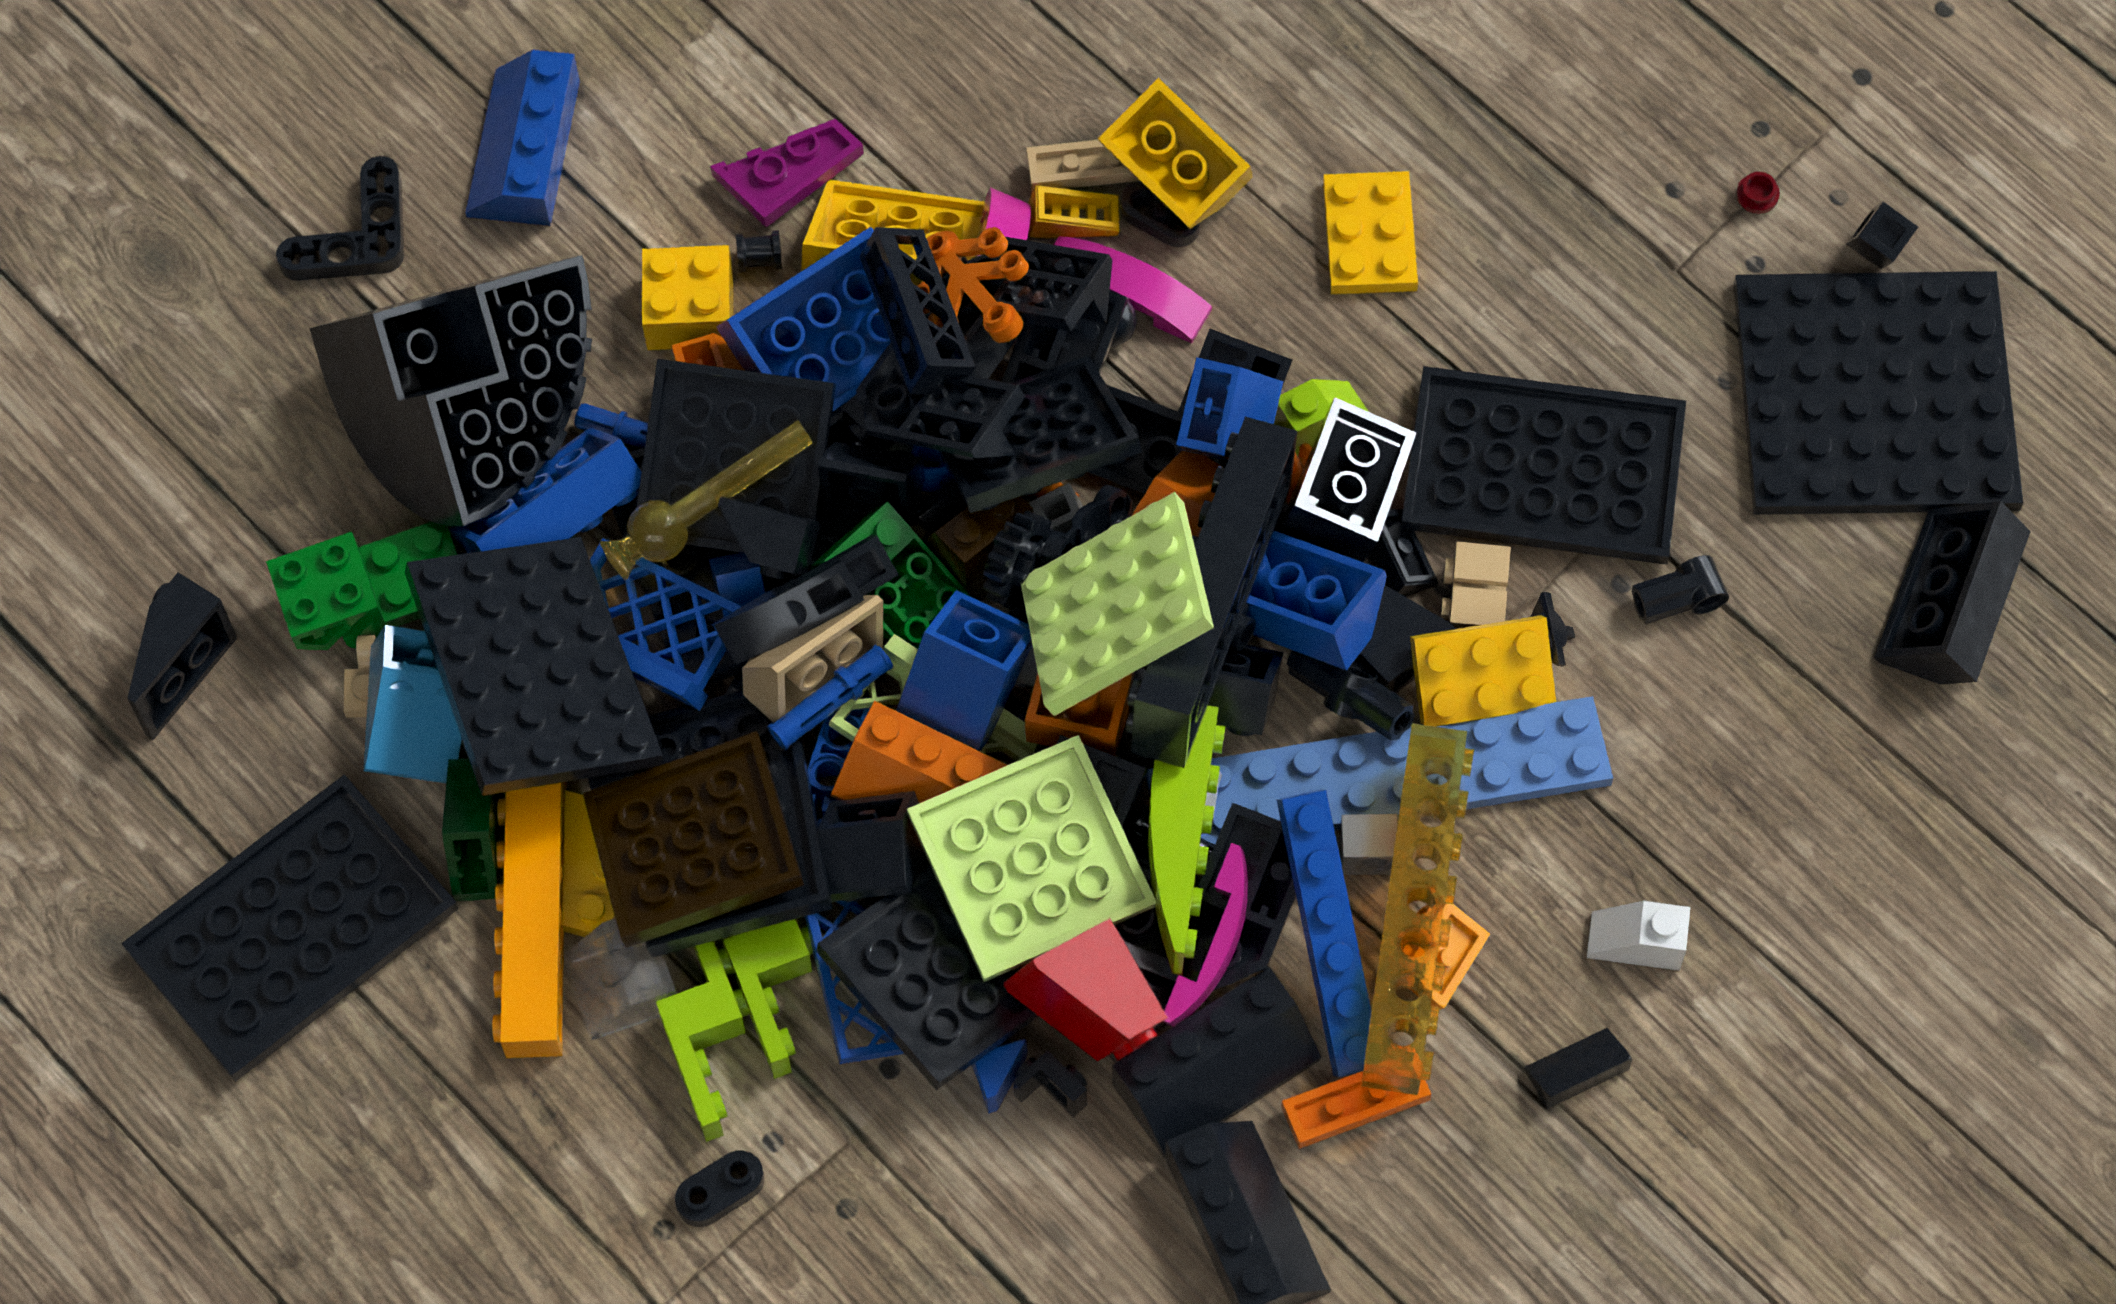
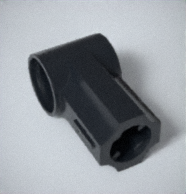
[1631,555,1729,624]

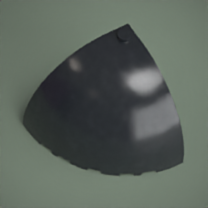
[309,255,592,526]

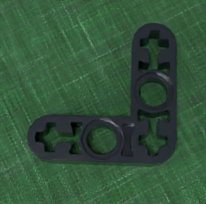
[276,156,404,281]

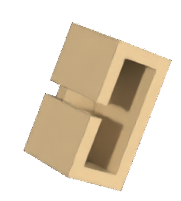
[1440,542,1511,629]

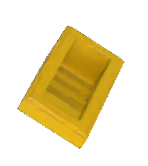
[1028,185,1120,238]

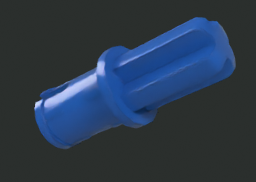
[574,403,648,448]

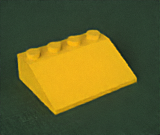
[801,180,985,286]

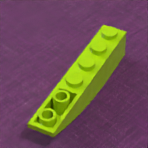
[1148,706,1225,975]

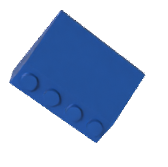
[716,227,891,412]

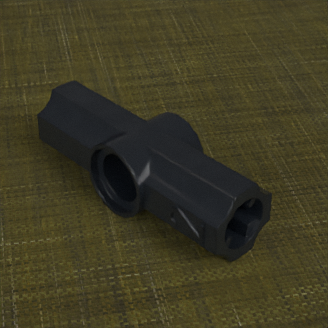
[1286,650,1416,741]

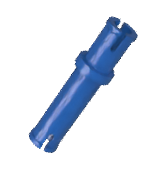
[767,644,893,750]

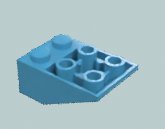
[363,625,462,783]

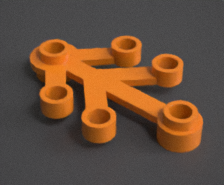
[917,227,1029,343]

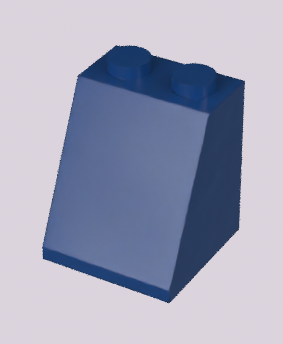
[896,590,1032,751]

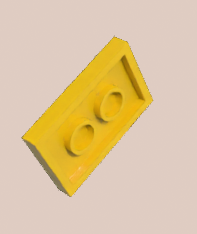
[1323,171,1418,295]
[1410,615,1556,728]

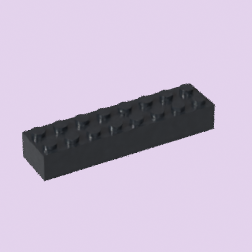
[1126,416,1297,768]

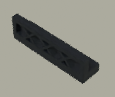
[859,227,975,395]

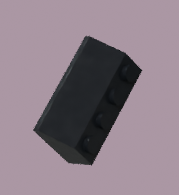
[1874,501,2031,685]
[1112,967,1321,1159]
[1165,1121,1331,1304]

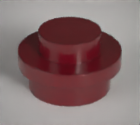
[1736,172,1780,214]

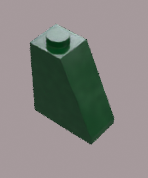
[442,758,500,901]

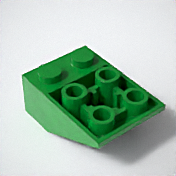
[810,501,971,649]

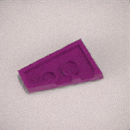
[710,119,864,227]

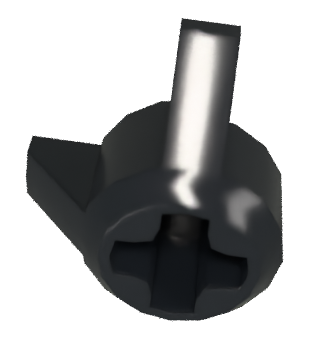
[1530,592,1575,667]

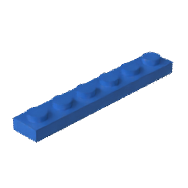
[1277,790,1382,1077]

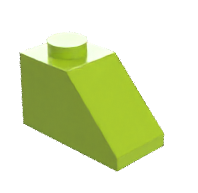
[1274,379,1369,455]

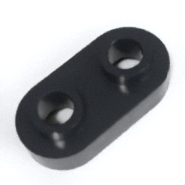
[1121,181,1200,247]
[675,1150,765,1227]

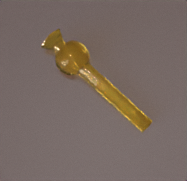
[600,420,813,581]

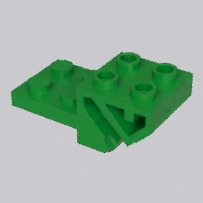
[266,522,457,651]

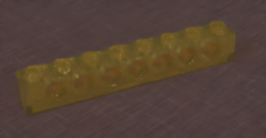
[1361,723,1474,1095]

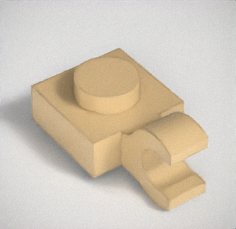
[344,635,376,718]

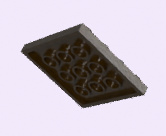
[583,731,804,948]

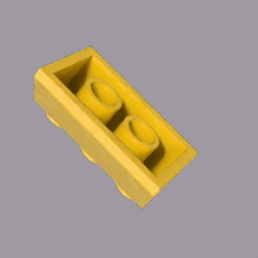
[1098,78,1253,229]

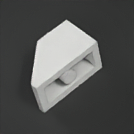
[1587,901,1690,971]

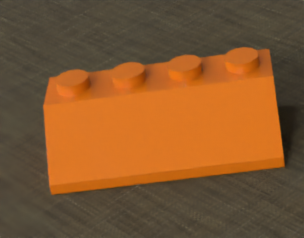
[831,701,1007,803]

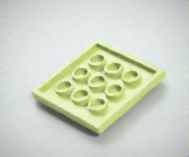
[1021,492,1214,716]
[907,735,1156,982]

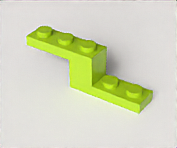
[723,919,813,1079]
[656,941,750,1142]

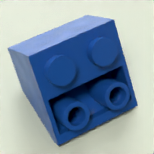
[1176,357,1283,461]

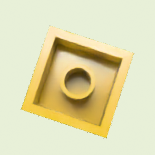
[642,245,734,350]

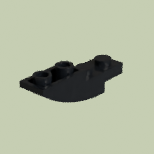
[712,534,898,664]

